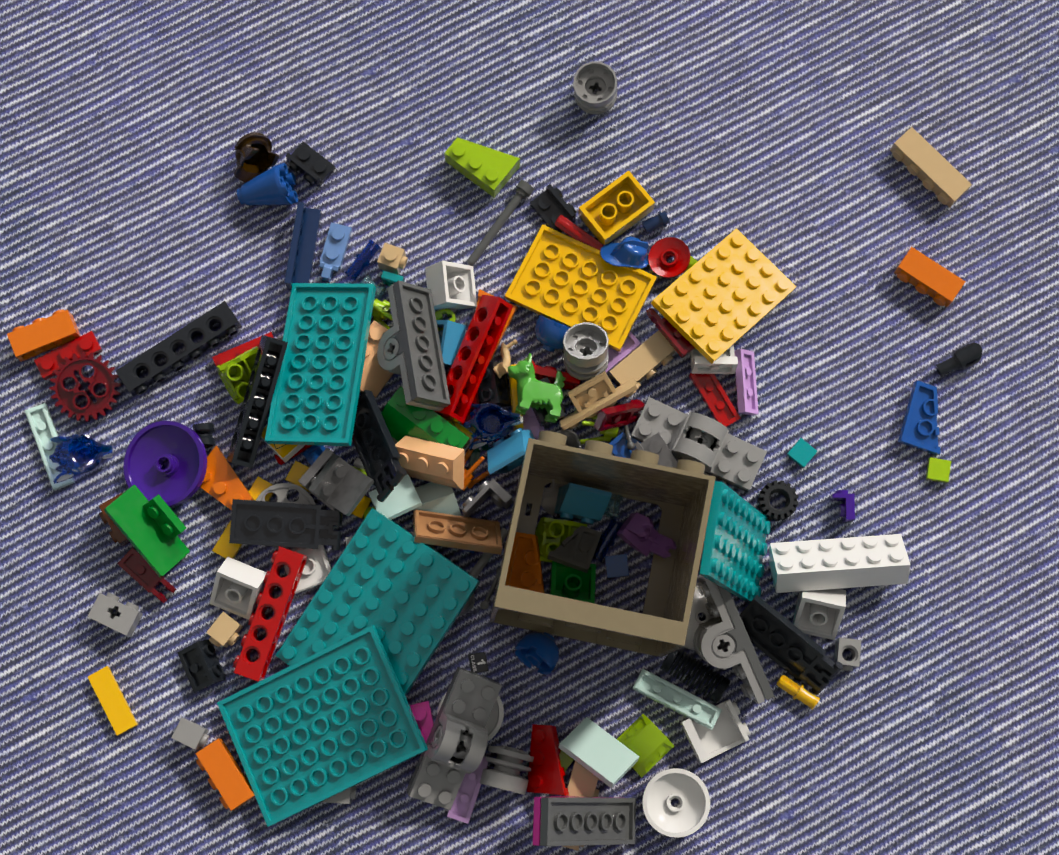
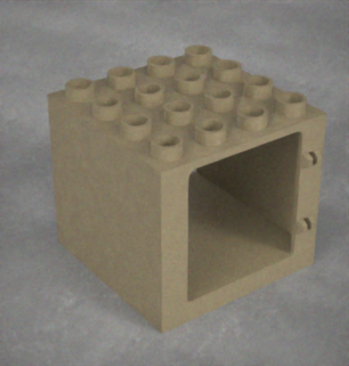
[489,431,716,657]

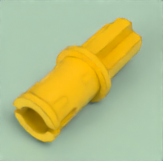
[777,675,820,710]

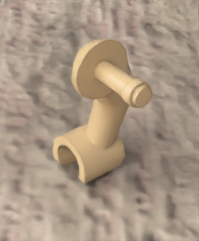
[493,339,518,379]

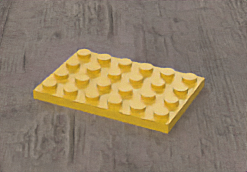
[505,224,657,352]
[651,228,796,364]

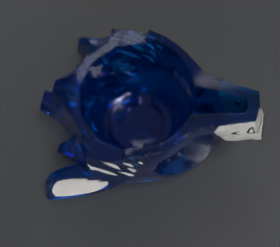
[463,403,524,451]
[49,434,113,484]

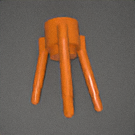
[462,437,490,491]

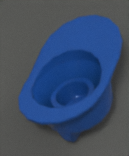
[600,236,649,269]

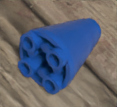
[237,163,298,205]

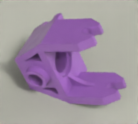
[616,512,677,558]

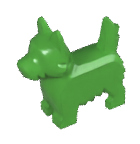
[508,353,565,423]

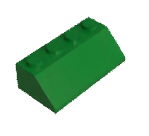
[381,386,470,449]

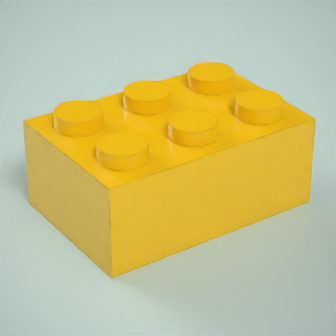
[578,171,655,245]

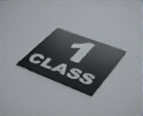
[468,652,489,673]

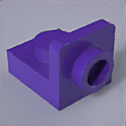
[830,490,855,523]

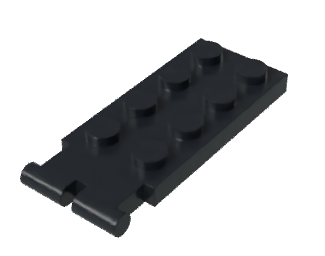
[352,390,407,502]
[229,499,343,550]
[740,595,843,695]

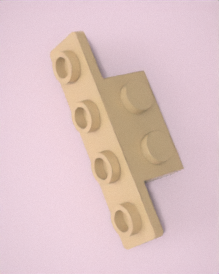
[559,371,639,430]

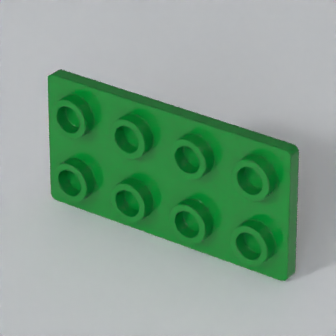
[104,485,190,577]

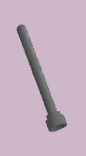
[467,180,534,266]

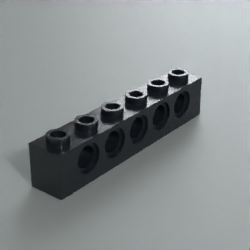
[116,301,242,396]
[226,335,288,468]

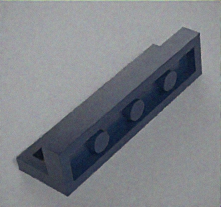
[284,202,322,290]

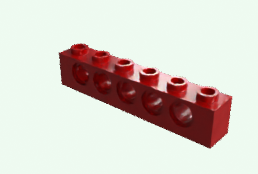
[433,295,513,423]
[233,546,308,682]

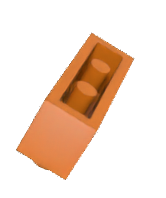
[894,247,966,307]
[7,309,81,362]
[195,738,255,811]

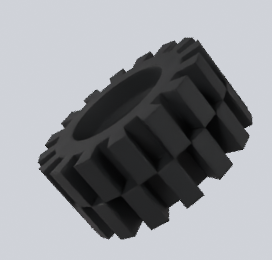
[757,480,798,521]

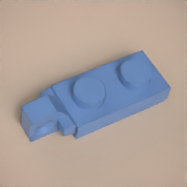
[319,222,352,282]

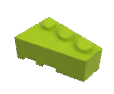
[444,137,520,198]

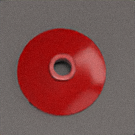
[648,237,691,278]

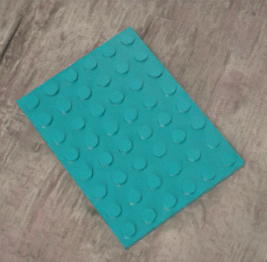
[275,508,480,697]
[217,625,428,827]

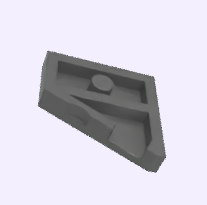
[547,525,602,573]

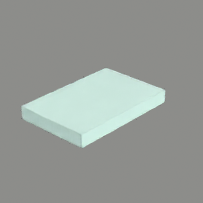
[559,717,639,788]

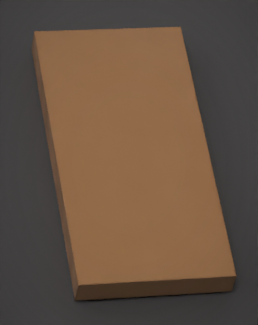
[413,509,503,555]

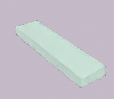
[25,403,75,490]
[633,669,722,730]

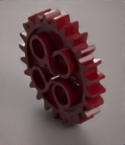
[49,352,121,422]

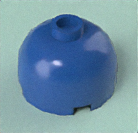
[535,315,570,353]
[515,632,559,675]

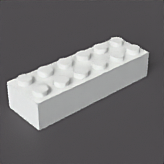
[769,534,910,593]

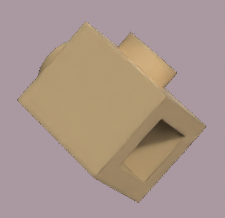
[377,243,408,275]
[206,612,243,648]

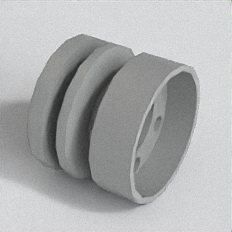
[573,61,617,115]
[563,322,609,381]
[480,745,534,795]

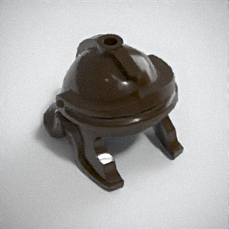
[234,132,279,182]

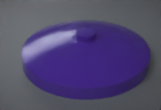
[123,421,207,507]

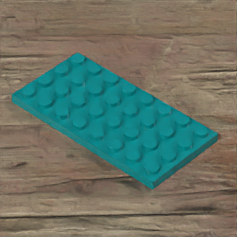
[265,283,376,446]
[699,481,771,603]

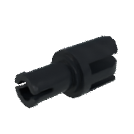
[935,342,982,377]

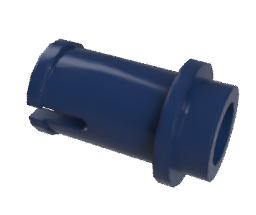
[641,211,670,234]

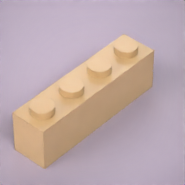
[890,127,972,208]
[608,330,676,390]
[563,761,601,851]

